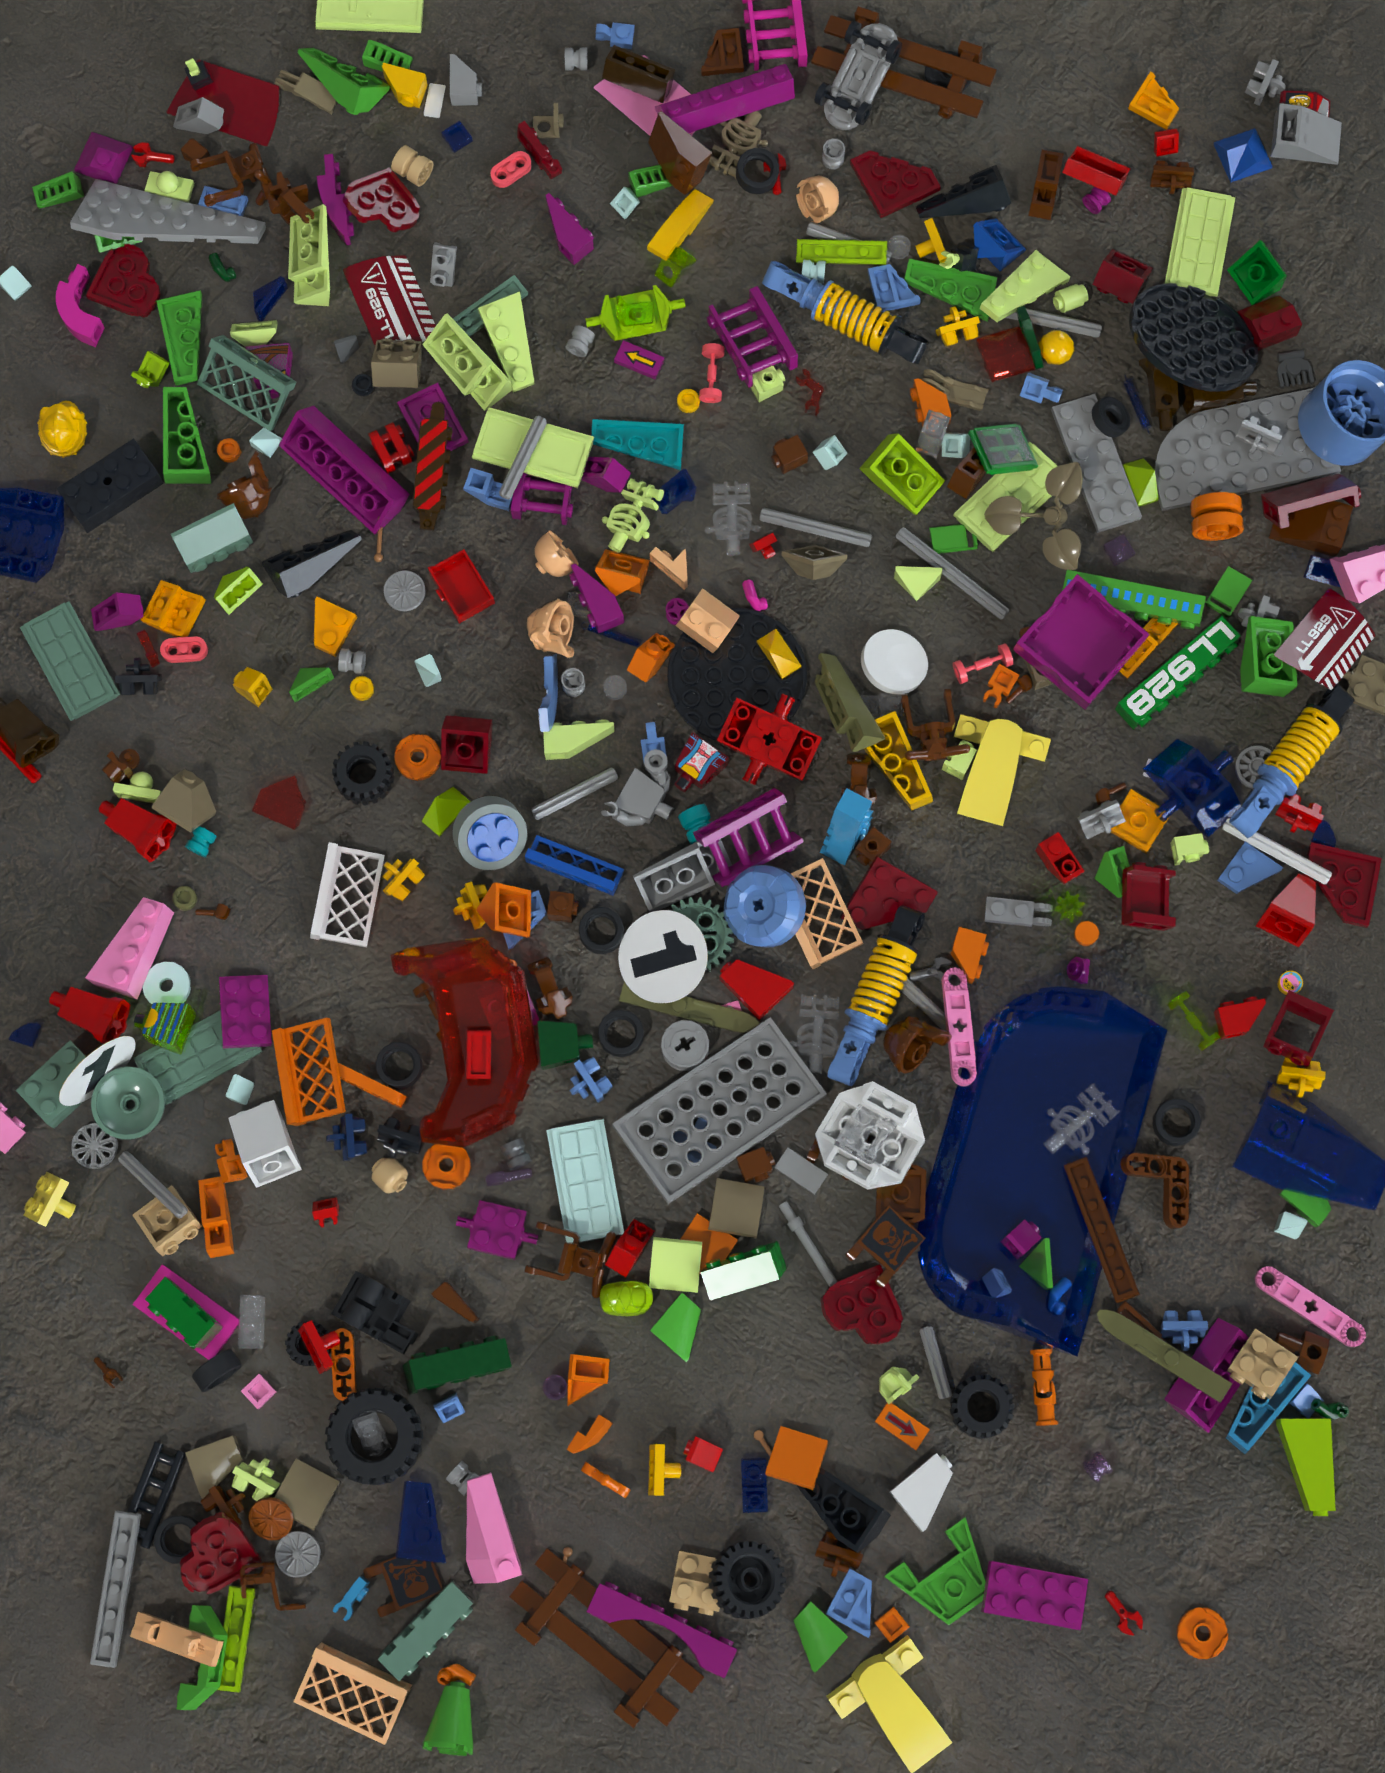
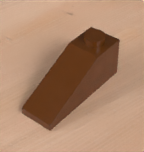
[947,437,1005,499]

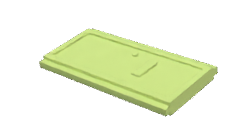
[315,0,424,33]
[1164,187,1235,297]
[472,407,594,488]
[953,442,1057,552]

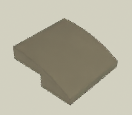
[708,1178,764,1238]
[274,1459,340,1530]

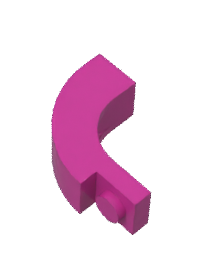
[56,264,105,347]

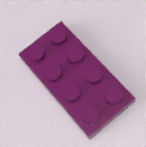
[981,1561,1088,1630]

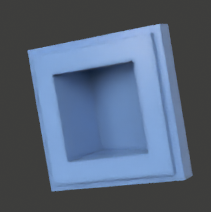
[1289,1383,1324,1419]

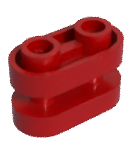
[368,422,414,474]

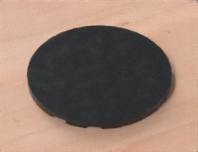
[1129,283,1258,392]
[667,608,807,741]

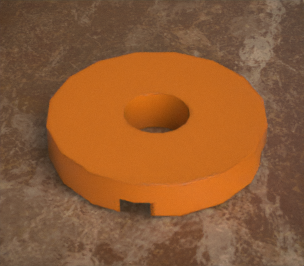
[394,734,441,781]
[422,1141,471,1190]
[1177,1607,1228,1659]

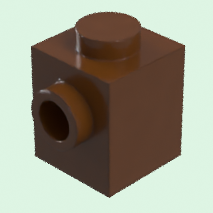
[771,435,808,474]
[854,827,892,866]
[547,891,579,923]
[736,1147,775,1183]

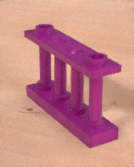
[707,286,798,388]
[511,431,578,525]
[693,788,804,887]

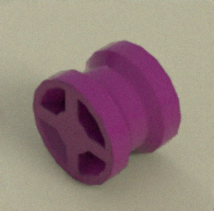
[1082,187,1111,214]
[666,598,688,626]

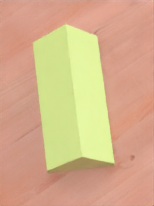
[288,204,330,306]
[422,313,512,411]

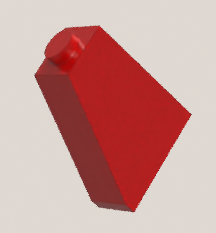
[720,959,794,1021]

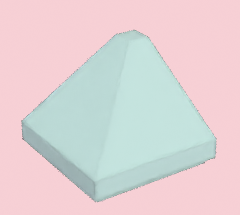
[610,187,640,219]
[249,428,282,458]

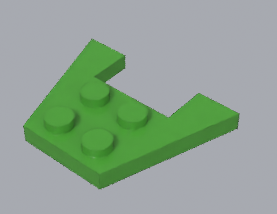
[884,1517,986,1625]

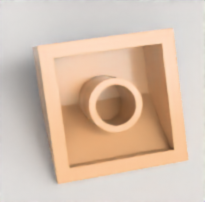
[676,588,740,653]

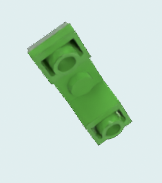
[176,1605,228,1710]

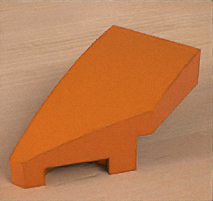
[567,1415,613,1454]

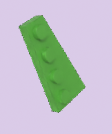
[904,259,998,322]
[156,290,202,386]

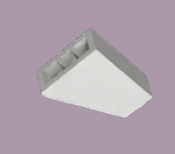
[889,1453,953,1532]

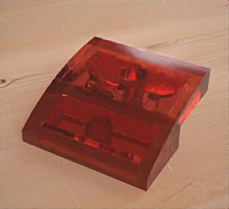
[976,327,1035,382]

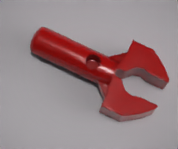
[131,142,175,168]
[763,153,786,195]
[1105,1591,1143,1636]

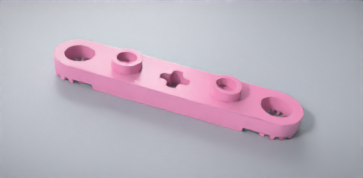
[941,967,977,1086]
[1255,1266,1366,1347]

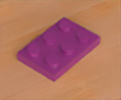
[397,382,469,451]
[219,975,272,1048]

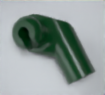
[208,253,237,282]
[1311,1398,1349,1420]

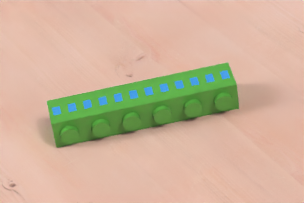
[1062,570,1206,630]

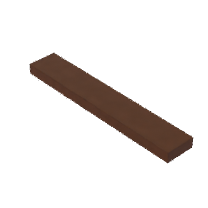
[1064,1157,1140,1303]

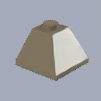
[152,769,216,833]

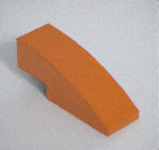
[198,1176,234,1258]

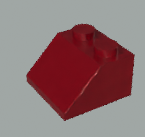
[1092,249,1153,304]
[1237,295,1302,351]
[441,715,492,774]

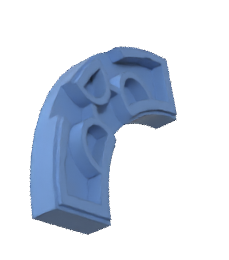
[538,654,558,732]

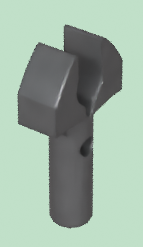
[908,957,952,983]

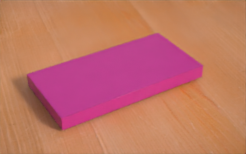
[132,1264,241,1360]

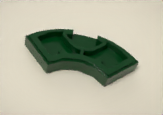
[1016,306,1044,369]

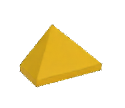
[757,629,802,679]

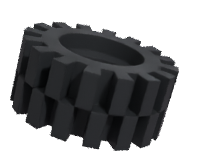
[285,1321,331,1367]

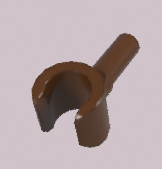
[1005,675,1032,704]
[1095,783,1126,805]
[195,903,231,920]
[93,1357,123,1388]

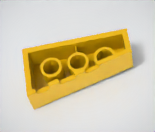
[864,711,933,811]

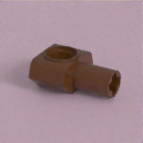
[1275,1331,1330,1374]

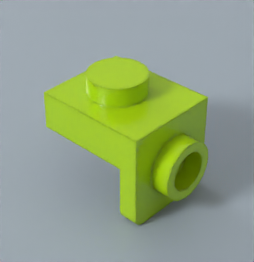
[131,351,170,388]

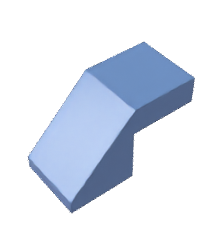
[463,468,513,511]

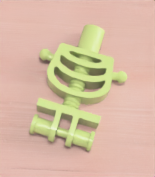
[602,479,664,553]

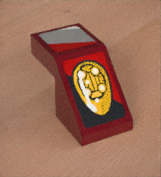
[1280,90,1330,117]

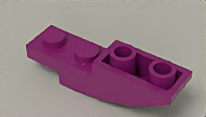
[317,154,354,245]

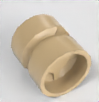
[391,145,434,187]

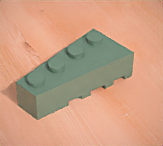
[378,1579,473,1681]

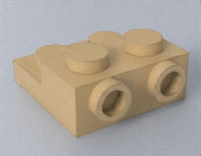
[133,1185,202,1256]
[1227,1328,1298,1399]
[669,1551,720,1616]

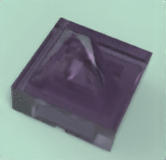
[1103,534,1135,566]

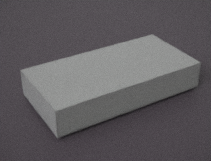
[774,1148,828,1195]

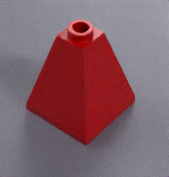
[1256,874,1316,947]

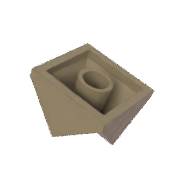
[782,545,847,580]

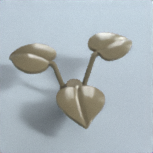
[984,462,1083,570]

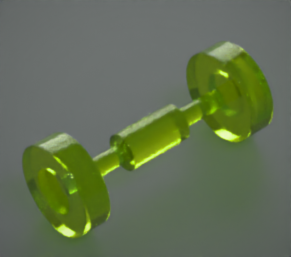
[1167,991,1221,1051]

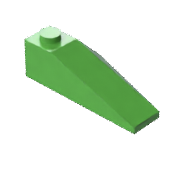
[298,48,390,115]

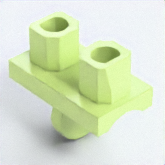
[232,1458,281,1501]

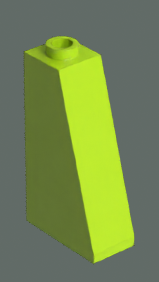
[1276,1419,1336,1516]

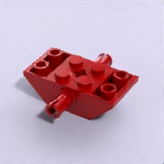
[717,694,822,786]

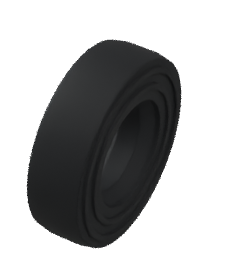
[1092,396,1130,438]

